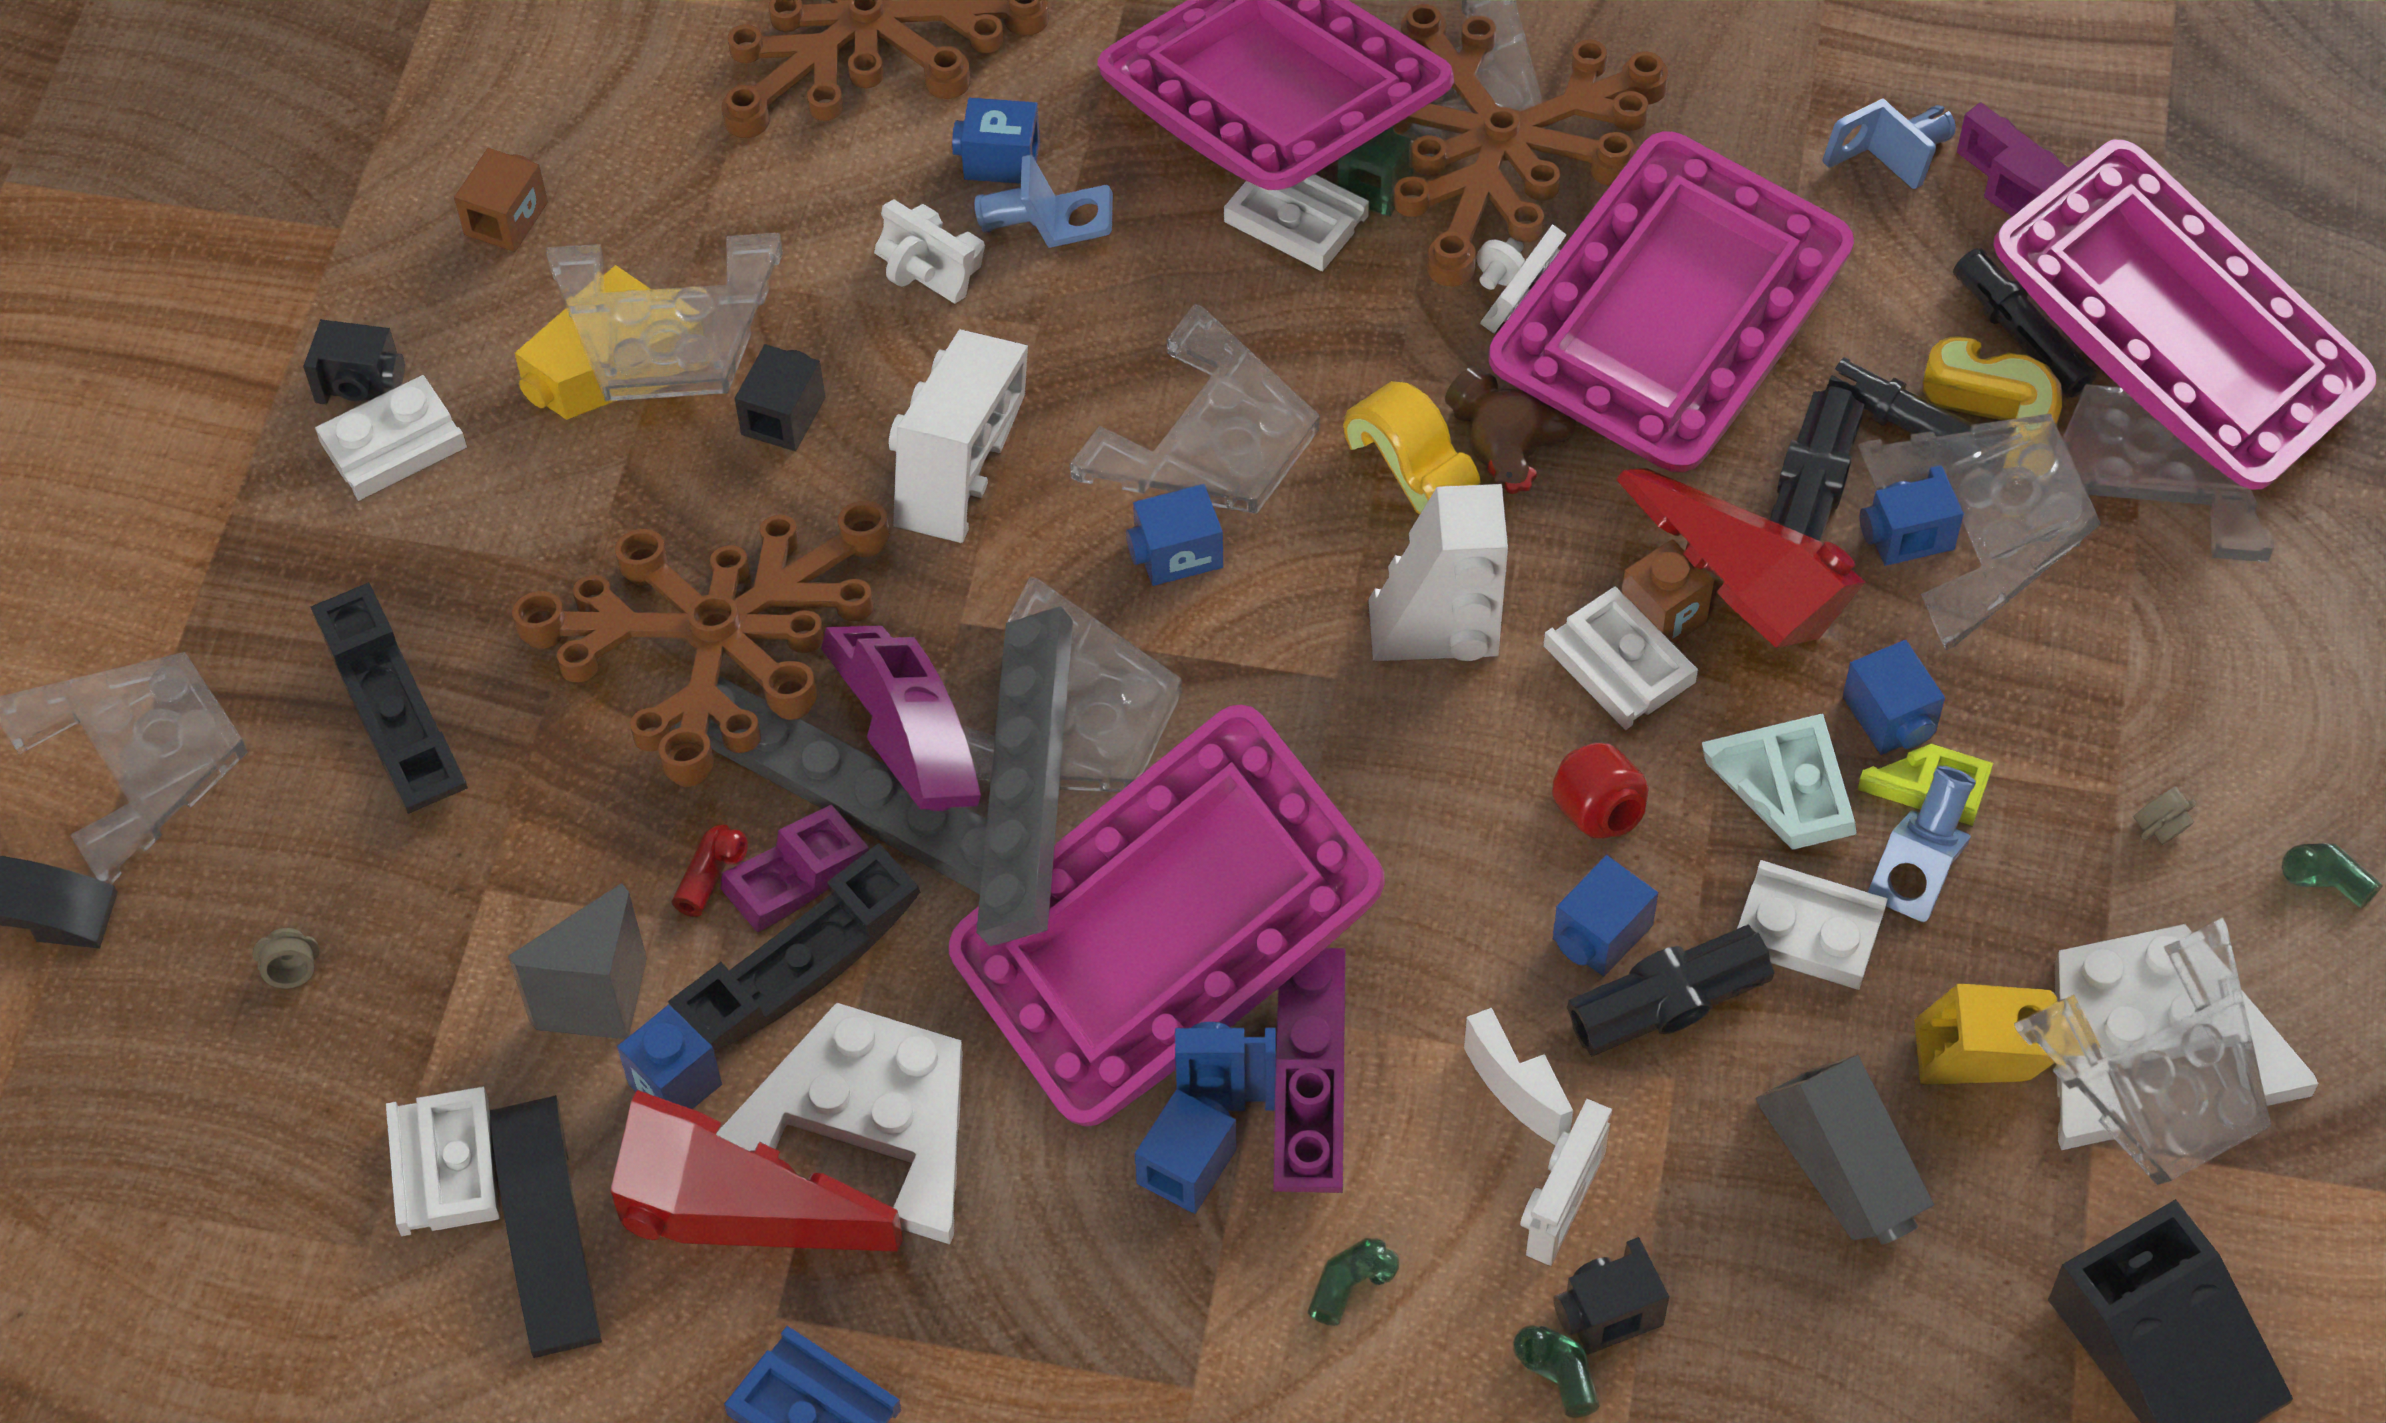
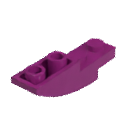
[1956,102,2087,216]
[821,626,981,811]
[1273,948,1346,1193]

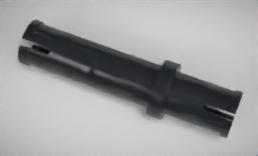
[1953,248,2097,398]
[1826,357,2008,474]

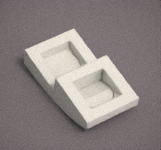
[1464,1008,1573,1145]

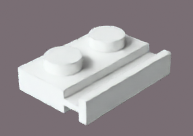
[1224,174,1369,272]
[315,375,467,501]
[1544,586,1698,730]
[1737,860,1888,990]
[386,1087,500,1236]
[1520,1099,1612,1266]

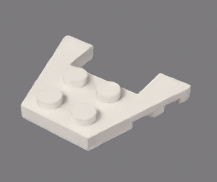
[2055,924,2318,1150]
[716,1003,963,1244]

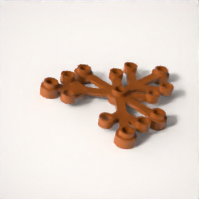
[721,0,1049,138]
[1379,4,1668,287]
[512,501,890,787]

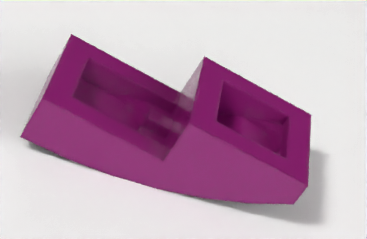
[720,804,869,933]

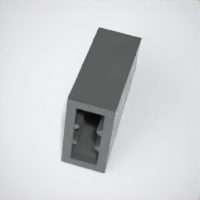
[1755,1055,1934,1245]

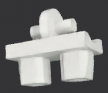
[874,199,985,304]
[1476,224,1567,333]

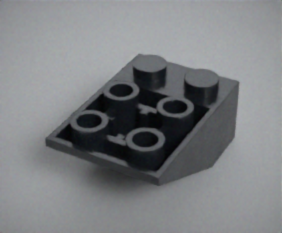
[2048,1199,2293,1423]

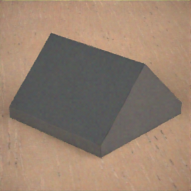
[508,883,647,1039]

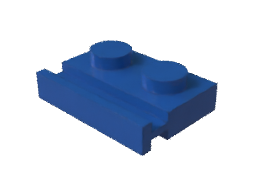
[1175,1022,1276,1111]
[724,1326,902,1423]

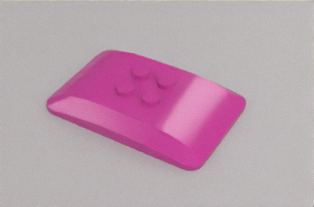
[1097,0,1454,190]
[1488,131,1854,472]
[1994,139,2376,490]
[949,704,1385,1127]

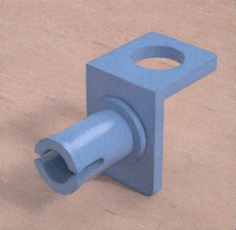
[1822,99,1956,189]
[974,155,1113,248]
[1868,766,1976,922]

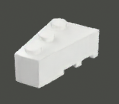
[889,329,1028,543]
[1368,484,1508,661]

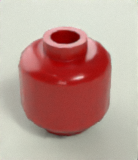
[1552,742,1649,839]

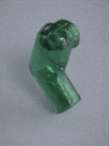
[2282,843,2383,908]
[1307,1238,1400,1326]
[1513,1325,1600,1418]

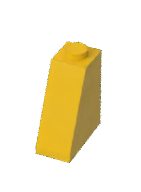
[514,265,709,420]

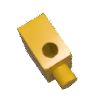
[1914,984,2089,1084]

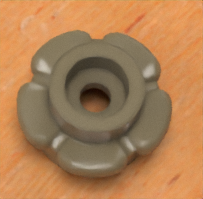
[2133,787,2196,845]
[253,928,320,988]

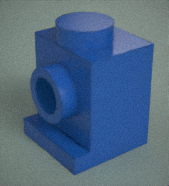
[1859,465,1964,566]

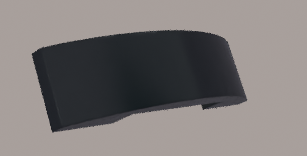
[310,582,468,814]
[668,843,921,1050]
[0,856,118,949]
[490,1095,602,1358]

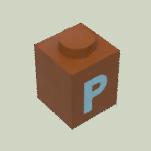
[454,148,548,252]
[1621,538,1714,645]

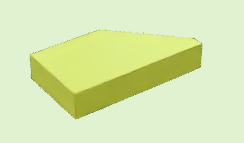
[1857,744,1993,826]

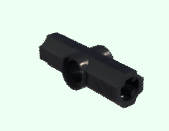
[1770,386,1864,542]
[1567,924,1774,1057]

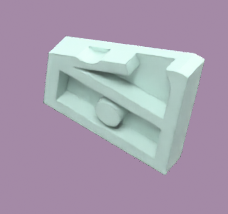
[1702,713,1856,850]

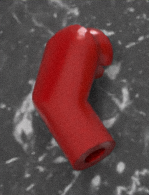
[671,824,748,917]

